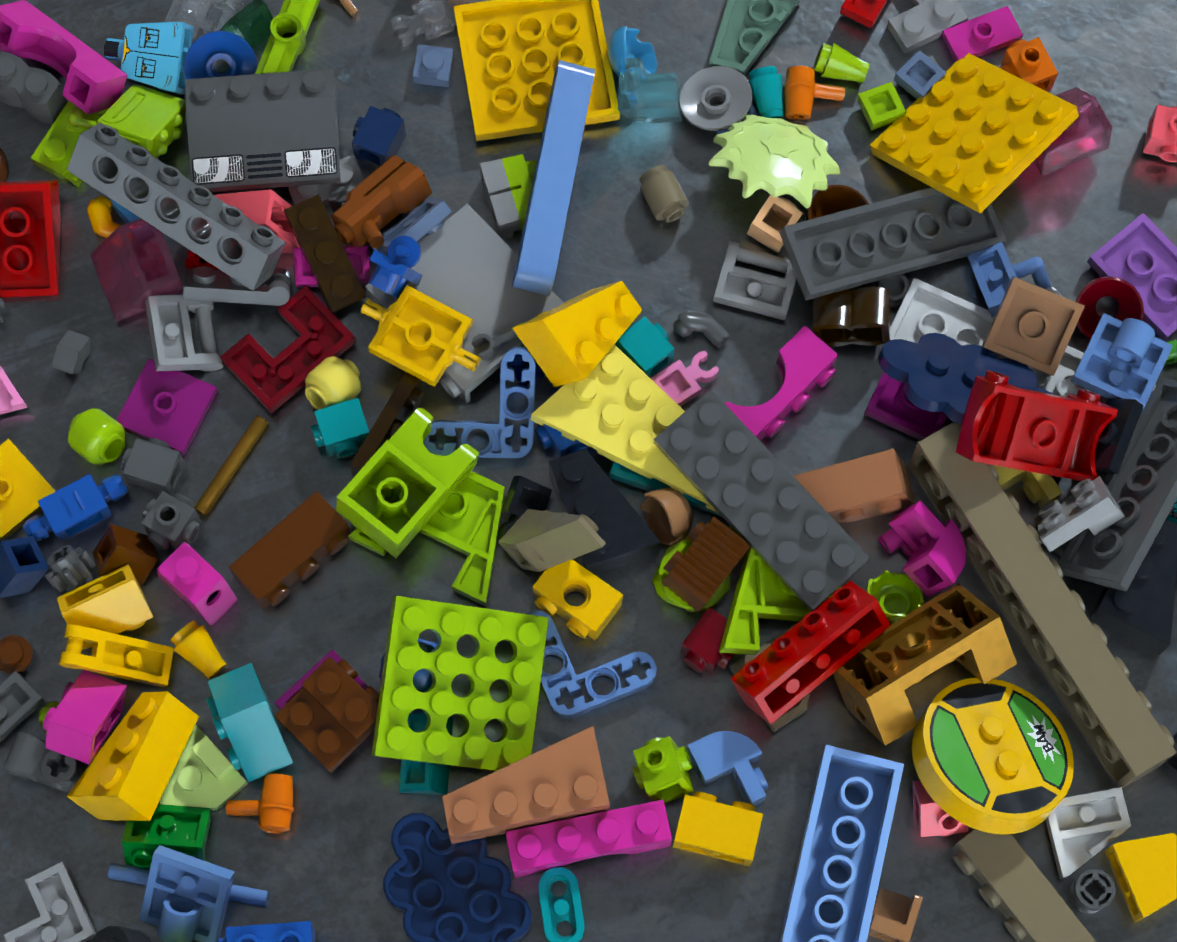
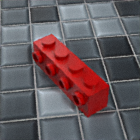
[730,581,891,725]

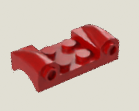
[955,370,1118,481]

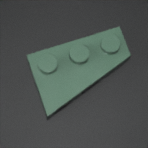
[709,0,800,76]

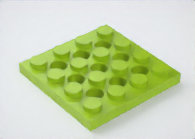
[371,596,549,771]

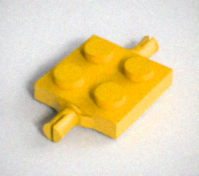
[361,285,481,387]

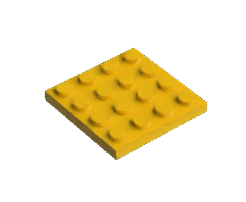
[453,0,620,142]
[869,53,1079,214]

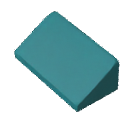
[399,713,453,795]

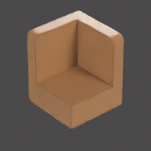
[868,889,923,942]

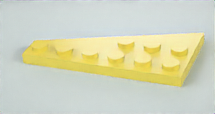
[530,345,718,513]

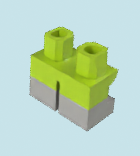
[480,154,537,239]

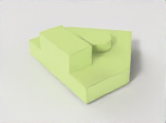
[160,724,248,811]

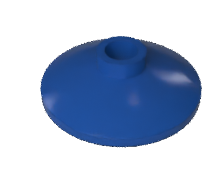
[184,31,258,79]

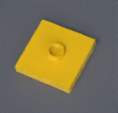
[0,438,56,541]

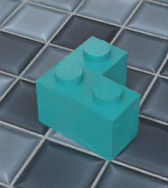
[206,662,293,782]

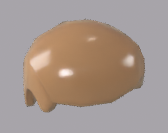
[640,488,693,546]

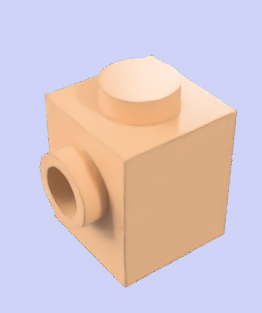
[747,195,803,254]

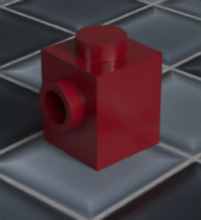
[680,607,735,675]

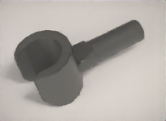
[472,330,519,361]

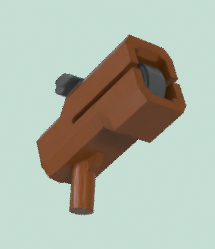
[328,155,432,248]

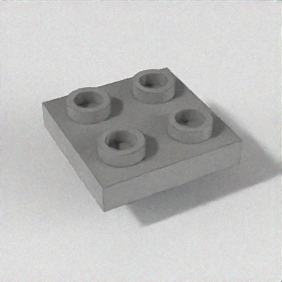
[1034,476,1125,552]

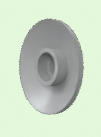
[679,66,752,131]

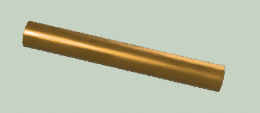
[194,415,269,517]

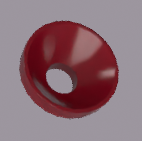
[1075,276,1144,339]

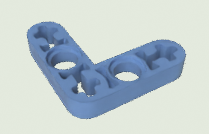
[423,347,536,459]
[527,610,657,719]

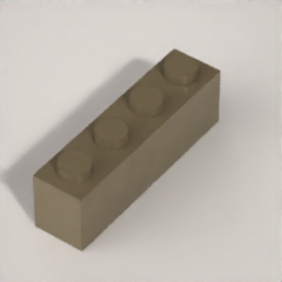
[952,829,1096,942]

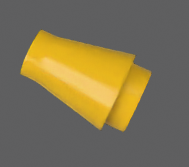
[170,620,227,679]

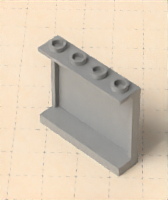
[365,203,564,404]

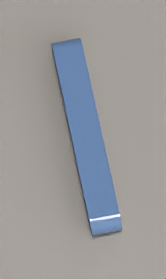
[512,60,595,296]

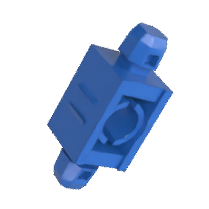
[23,474,128,542]

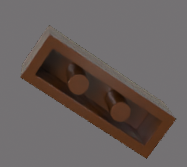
[229,491,351,610]

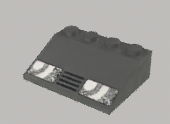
[186,68,341,193]

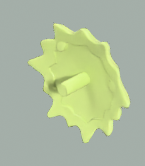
[709,115,841,208]

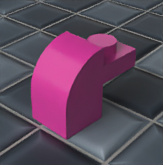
[889,500,966,597]

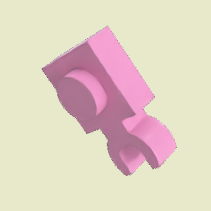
[650,351,719,407]

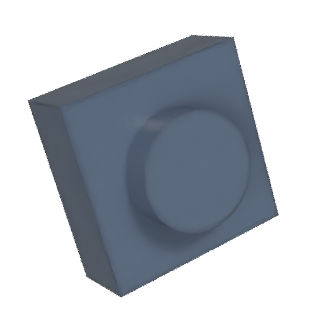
[412,44,454,88]
[894,50,947,99]

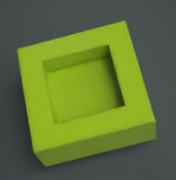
[857,81,906,130]

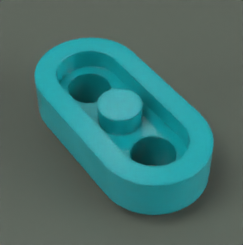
[538,867,585,942]

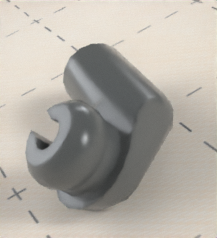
[673,310,731,348]

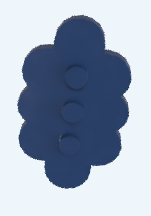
[879,333,1054,425]
[383,813,531,942]

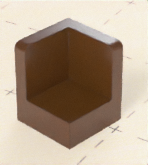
[92,523,158,587]

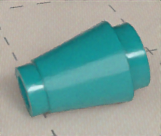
[748,66,784,119]

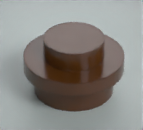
[0,635,33,675]

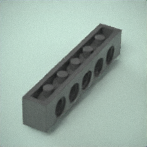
[67,122,286,291]

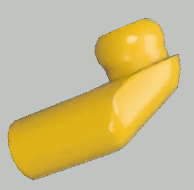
[87,196,131,246]

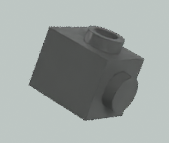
[121,438,185,496]

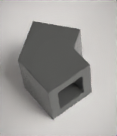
[51,330,90,374]

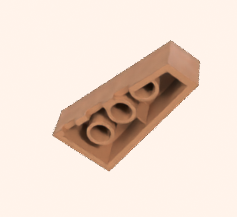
[442,726,610,844]

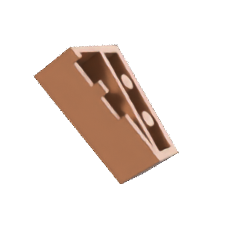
[794,449,916,524]

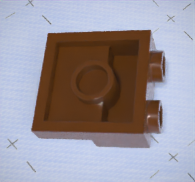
[274,656,380,773]

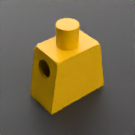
[1104,833,1177,922]

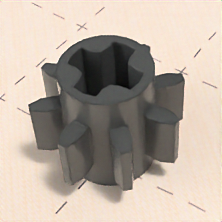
[44,545,96,593]

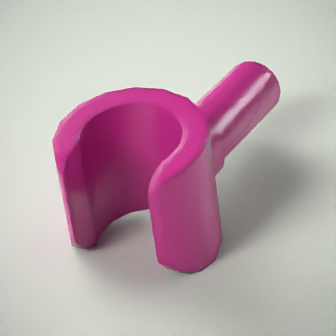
[878,528,914,558]

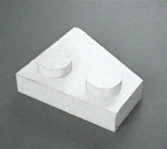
[1045,787,1131,880]

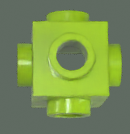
[632,736,694,804]

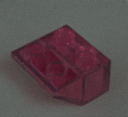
[1034,87,1112,176]
[90,219,184,321]

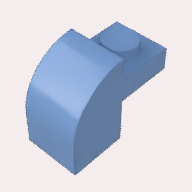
[687,731,768,806]

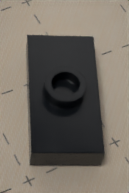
[1095,399,1143,475]

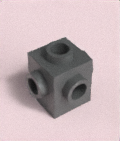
[142,491,202,551]

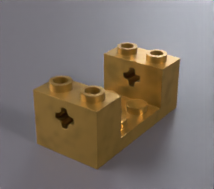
[833,583,1017,746]

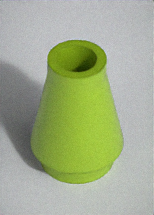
[813,43,870,84]

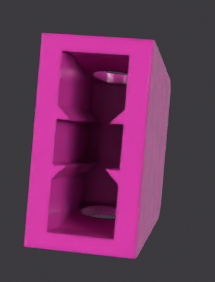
[157,542,238,627]

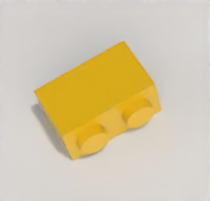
[57,564,153,651]
[673,791,763,867]

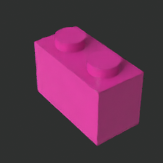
[43,670,127,764]

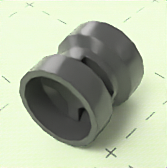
[1067,869,1116,915]

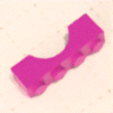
[0,0,127,115]
[725,326,838,441]
[505,799,672,879]

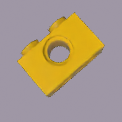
[532,559,623,641]

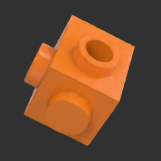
[1000,37,1058,91]

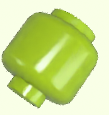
[68,409,125,465]

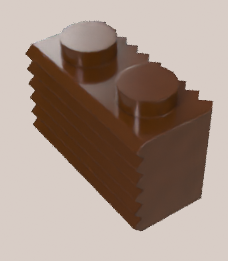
[662,517,751,612]

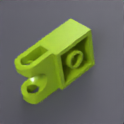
[336,408,480,558]

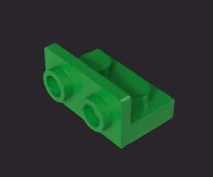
[122,804,212,868]

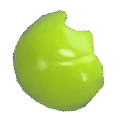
[866,570,924,624]

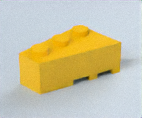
[512,281,642,387]
[67,691,199,821]

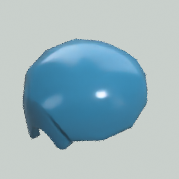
[607,26,657,82]

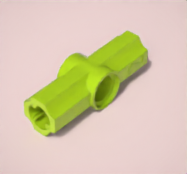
[255,0,320,74]

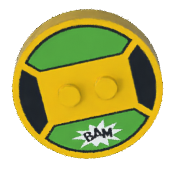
[912,678,1074,834]

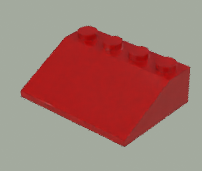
[0,180,61,297]

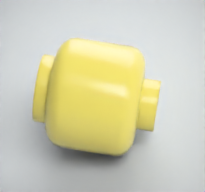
[305,356,361,410]

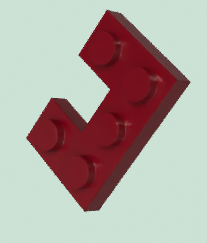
[220,285,356,414]

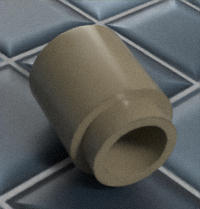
[639,165,689,222]

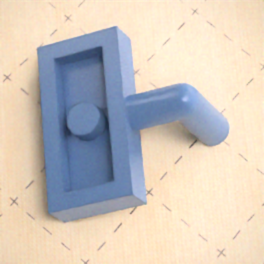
[967,242,1051,317]

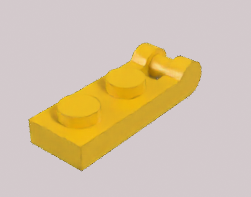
[59,625,174,687]

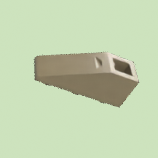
[498,509,606,572]

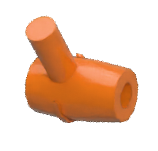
[783,65,845,121]
[226,774,294,834]

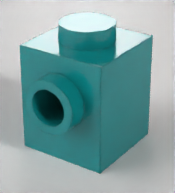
[616,316,675,378]
[311,398,369,458]

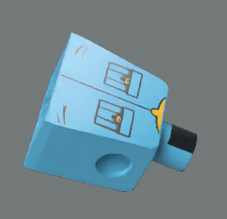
[104,22,194,95]

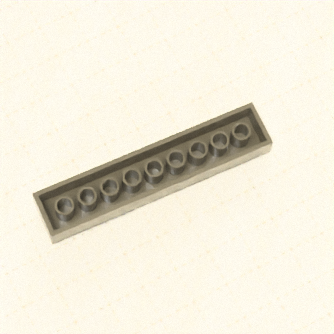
[908,422,1176,789]

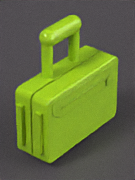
[68,84,186,159]

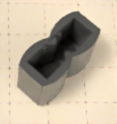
[0,52,67,124]

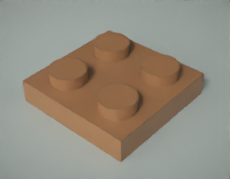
[982,276,1085,376]

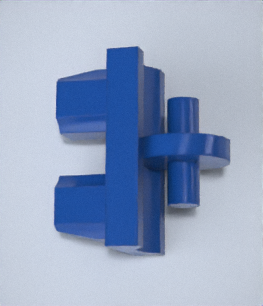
[369,236,423,298]

